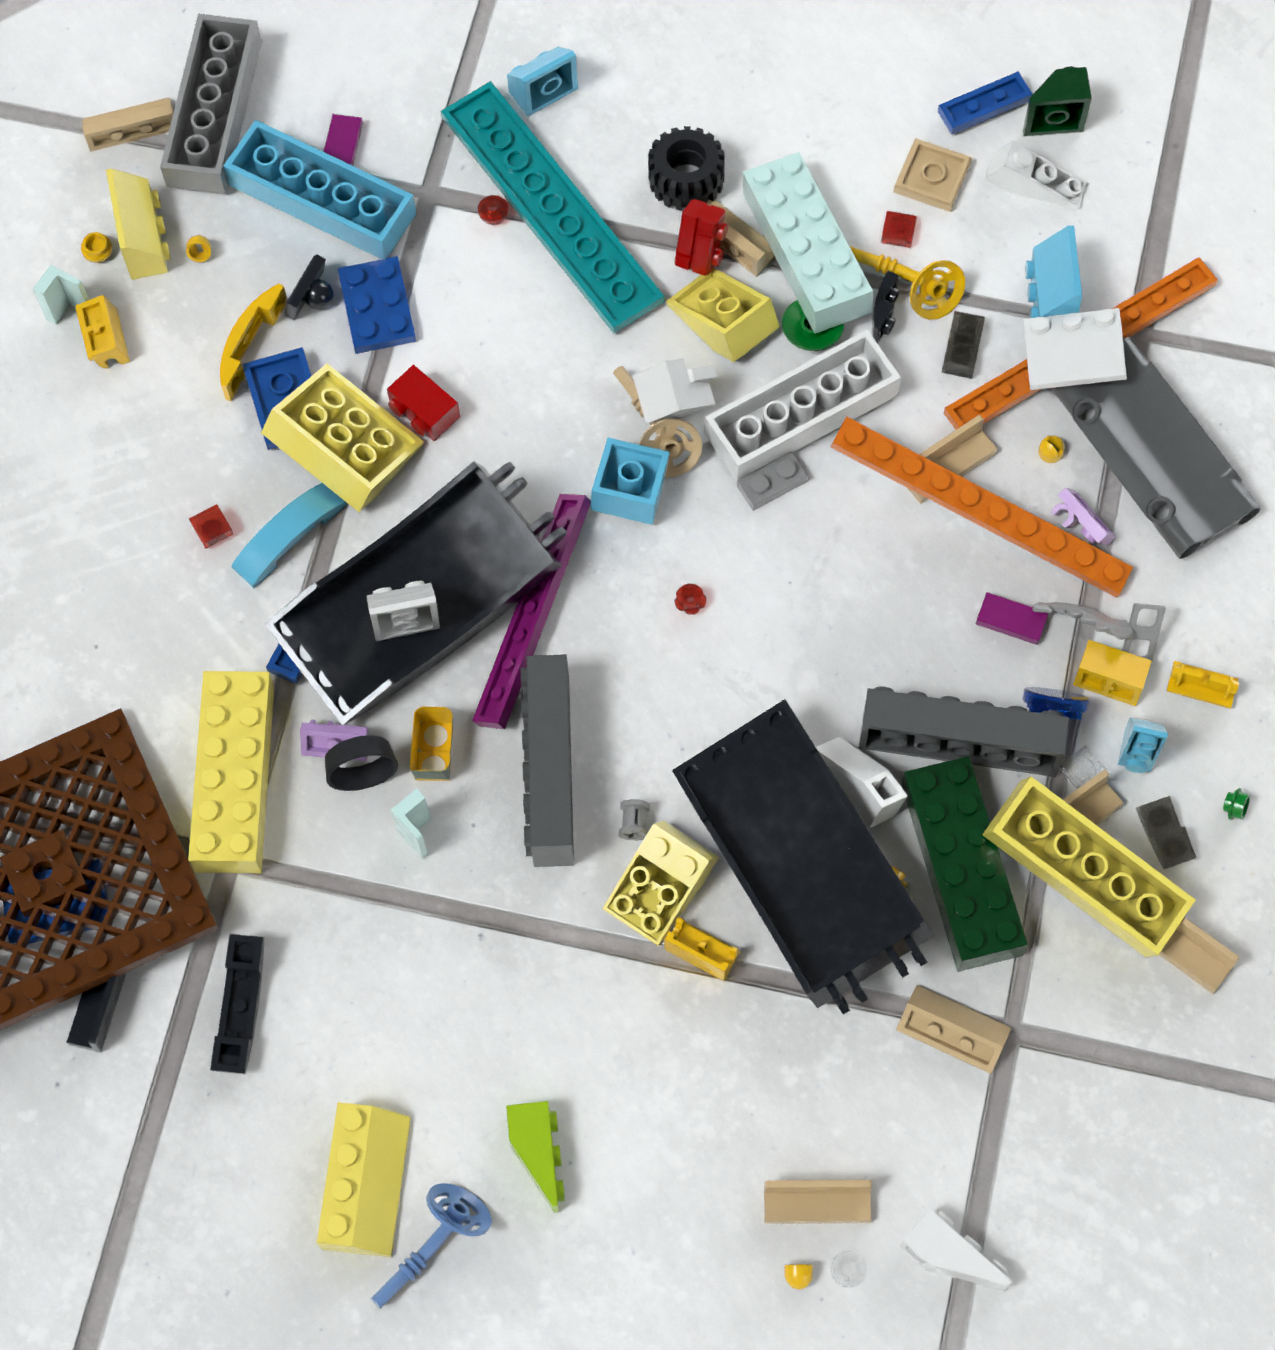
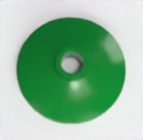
[782,300,845,351]

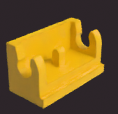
[75,295,130,369]
[1073,640,1152,706]
[664,917,740,982]

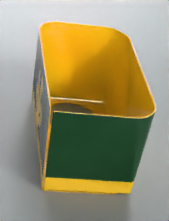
[410,706,453,781]

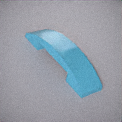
[231,483,347,588]

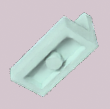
[33,265,89,325]
[391,788,431,859]

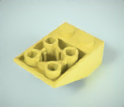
[603,821,719,946]

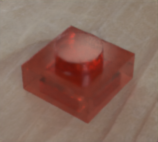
[881,211,917,248]
[189,504,233,549]

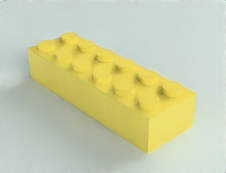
[188,671,275,873]
[982,776,1196,957]

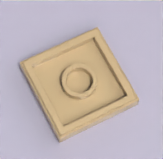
[893,138,972,212]

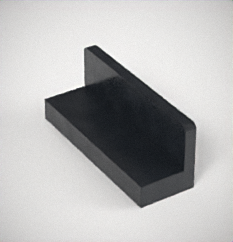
[67,972,127,1053]

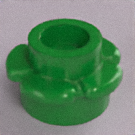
[1223,788,1250,820]

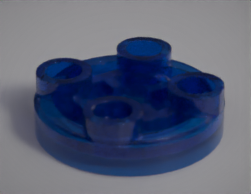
[1022,687,1090,720]

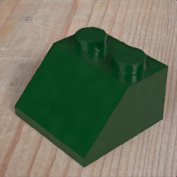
[1023,66,1092,137]

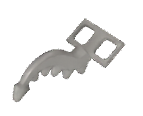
[1032,602,1166,661]

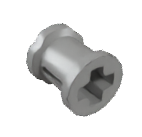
[619,799,650,841]

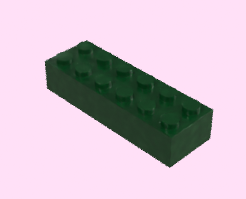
[901,756,1028,972]

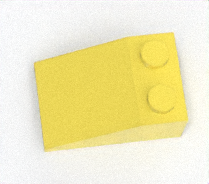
[666,268,780,362]

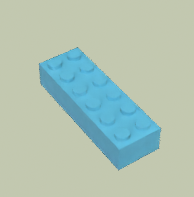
[223,120,416,259]

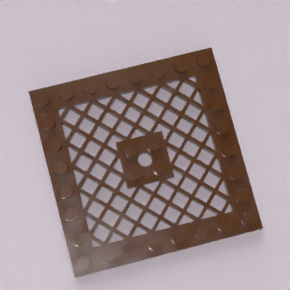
[0,708,219,1030]

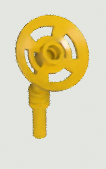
[849,246,965,320]

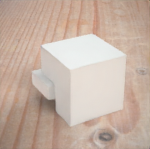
[632,358,717,424]

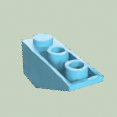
[1118,717,1168,773]

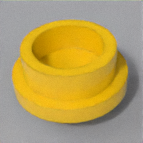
[81,232,112,263]

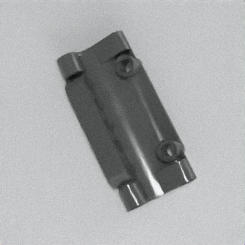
[1051,337,1261,559]

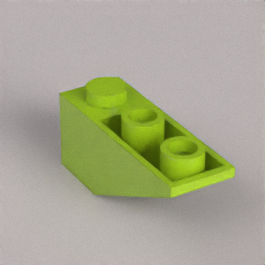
[506,1101,565,1213]

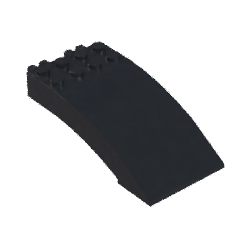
[265,461,567,725]
[672,699,935,1015]

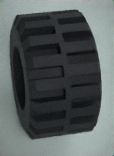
[648,126,725,211]

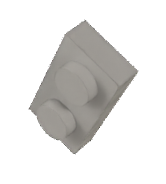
[737,452,808,511]

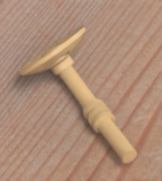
[613,366,702,477]

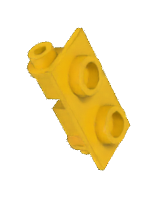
[1166,661,1239,709]

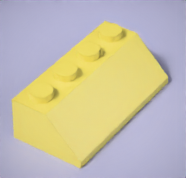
[317,1102,411,1257]

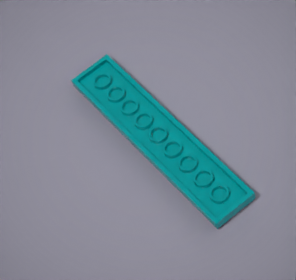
[441,81,665,334]

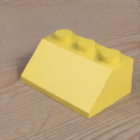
[106,168,171,280]

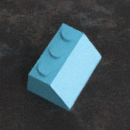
[1025,226,1082,318]

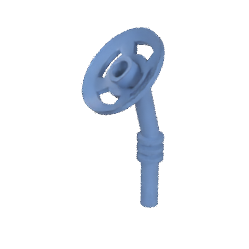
[371,1183,492,1309]

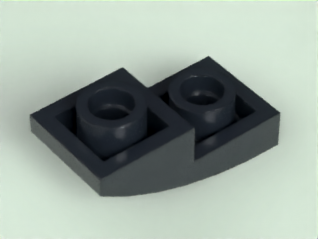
[872,270,900,344]

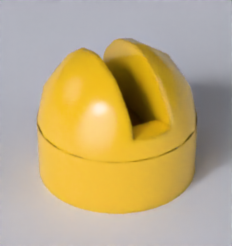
[186,235,211,262]
[1038,435,1065,463]
[784,1264,813,1290]

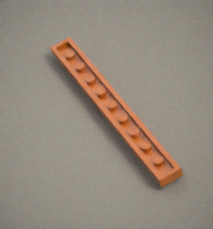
[943,257,1218,430]
[830,416,1133,598]

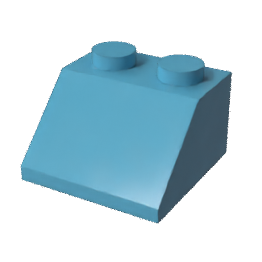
[507,47,578,117]
[591,438,670,525]

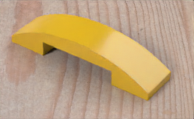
[220,283,288,401]

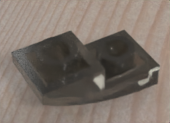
[941,311,985,379]
[1136,796,1196,869]

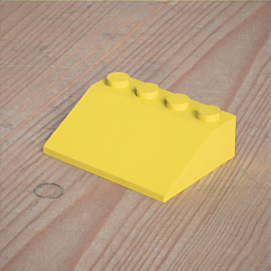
[261,364,424,512]

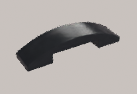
[210,934,264,1074]

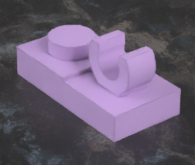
[1051,488,1116,545]
[300,719,368,761]

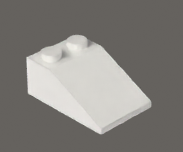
[367,581,440,641]

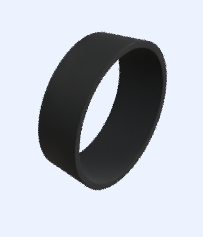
[325,735,398,791]

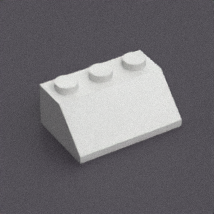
[1023,308,1127,390]

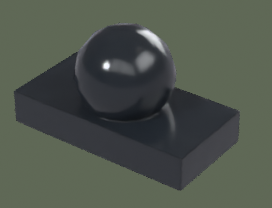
[285,254,334,321]

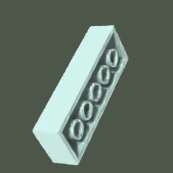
[742,152,873,334]

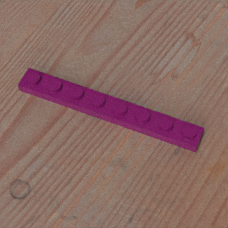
[472,494,591,730]

